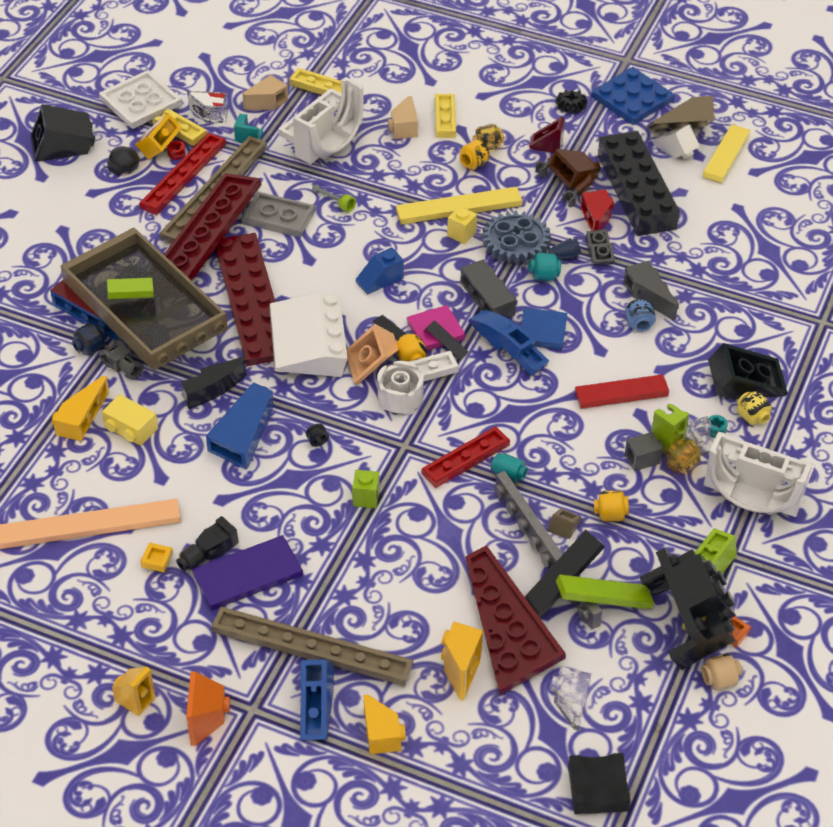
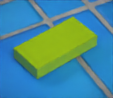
[107,278,154,299]

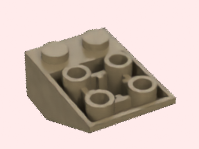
[647,96,715,131]

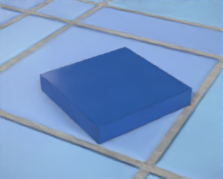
[521,308,568,350]

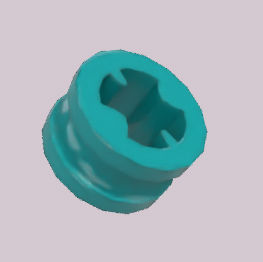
[706,415,728,438]

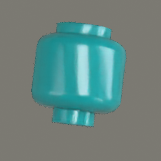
[528,253,561,281]

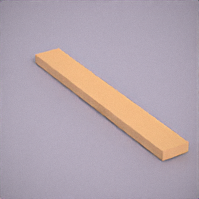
[0,499,181,549]

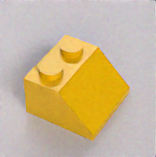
[441,621,483,701]

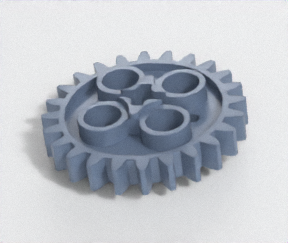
[482,211,551,265]

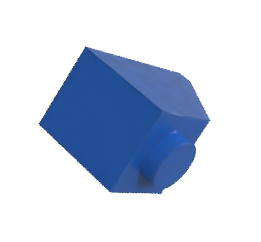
[356,247,404,295]

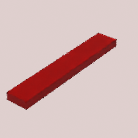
[139,133,226,215]

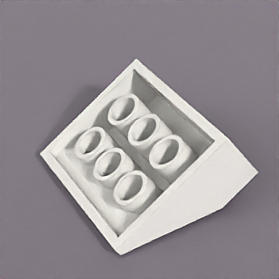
[269,292,348,377]

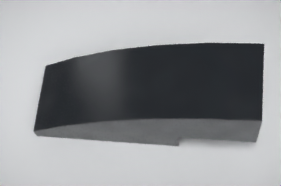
[181,356,247,409]

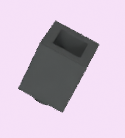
[624,432,664,471]

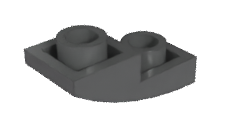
[586,230,615,265]

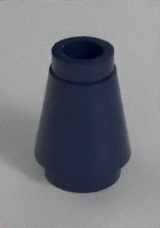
[548,238,581,260]

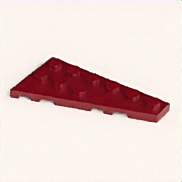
[465,545,566,695]

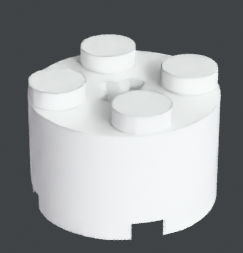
[377,361,424,415]

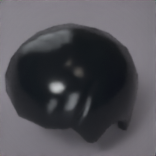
[107,146,140,176]

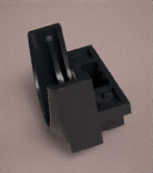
[640,548,736,670]

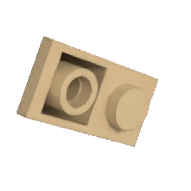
[242,75,288,110]

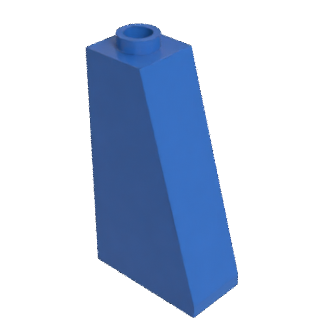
[206,382,274,470]

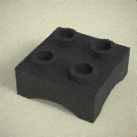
[568,753,631,815]

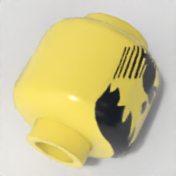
[737,391,772,425]

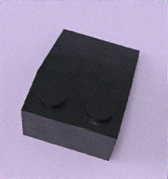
[708,343,788,399]

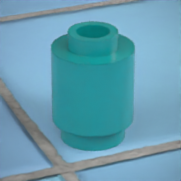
[491,453,528,483]

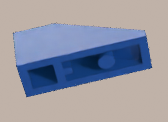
[300,659,334,740]

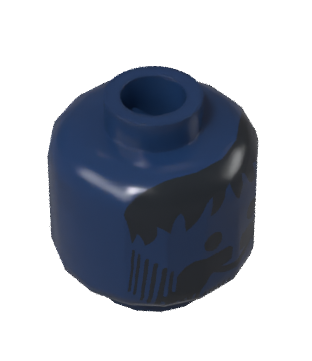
[72,323,107,356]

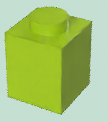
[352,470,380,508]

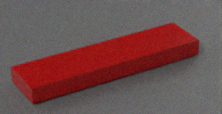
[575,374,669,409]
[421,426,510,488]

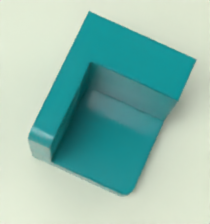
[234,113,263,143]

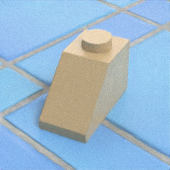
[388,96,418,139]

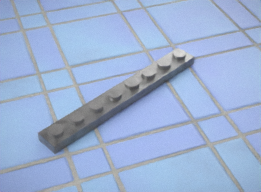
[494,471,602,630]

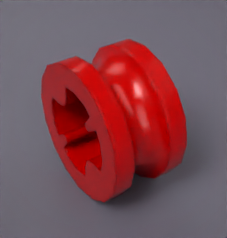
[167,140,186,160]

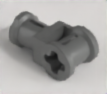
[99,339,144,380]

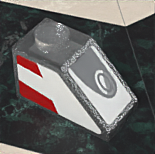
[187,91,229,123]

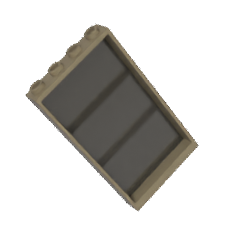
[60,227,228,371]

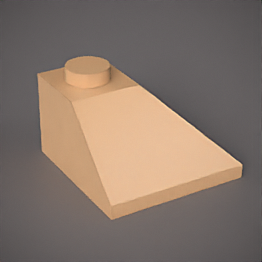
[346,324,399,385]

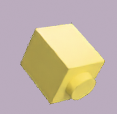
[447,206,477,244]

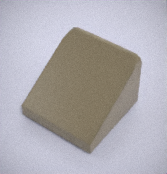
[548,508,582,539]

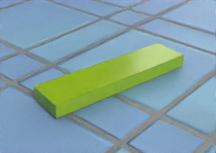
[556,575,654,609]

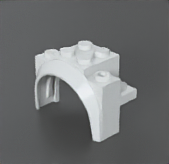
[278,77,364,165]
[704,432,815,517]

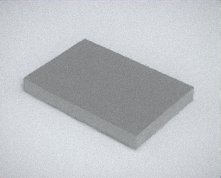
[242,191,316,238]

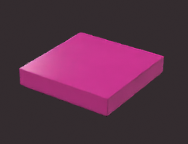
[407,305,465,351]

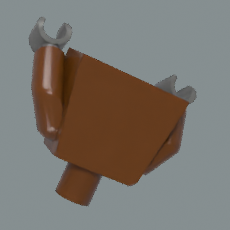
[535,149,601,207]

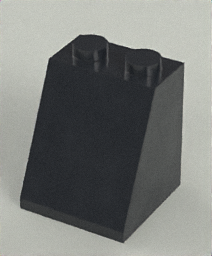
[30,104,95,162]

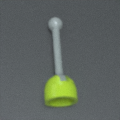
[312,184,356,213]

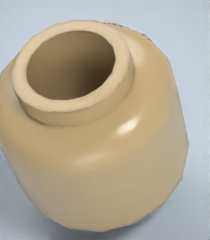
[701,653,742,690]

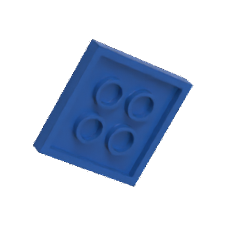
[591,67,675,125]

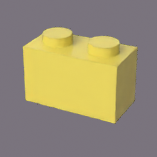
[102,394,158,446]

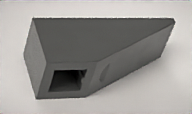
[623,261,679,320]

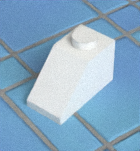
[652,124,700,159]

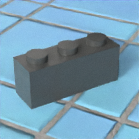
[460,259,517,318]

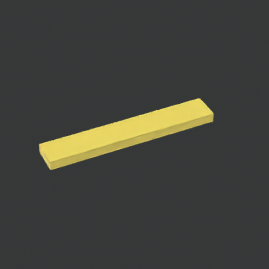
[396,187,522,225]

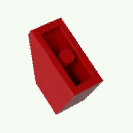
[580,189,614,231]

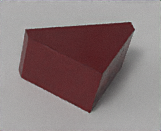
[529,117,565,153]

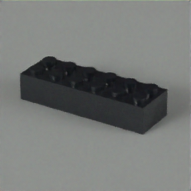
[598,131,680,237]

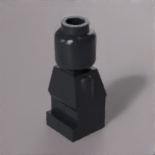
[176,516,239,572]

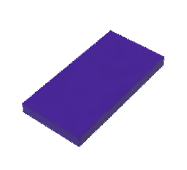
[192,535,303,611]

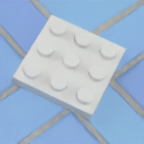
[99,70,182,129]

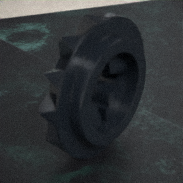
[556,89,588,113]

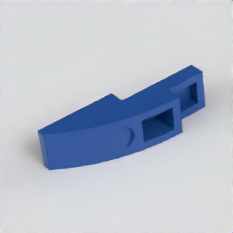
[468,310,549,376]

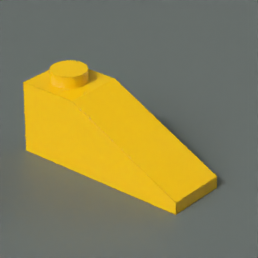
[52,376,109,442]

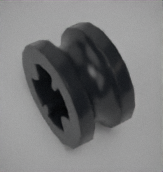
[306,424,329,447]

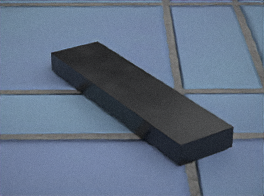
[525,529,605,619]

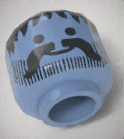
[625,299,656,332]

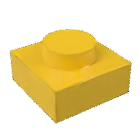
[140,543,173,573]

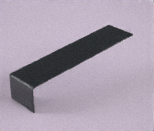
[373,314,406,341]
[425,320,468,360]

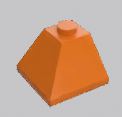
[186,671,230,746]

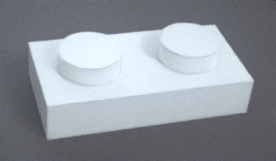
[410,351,459,381]

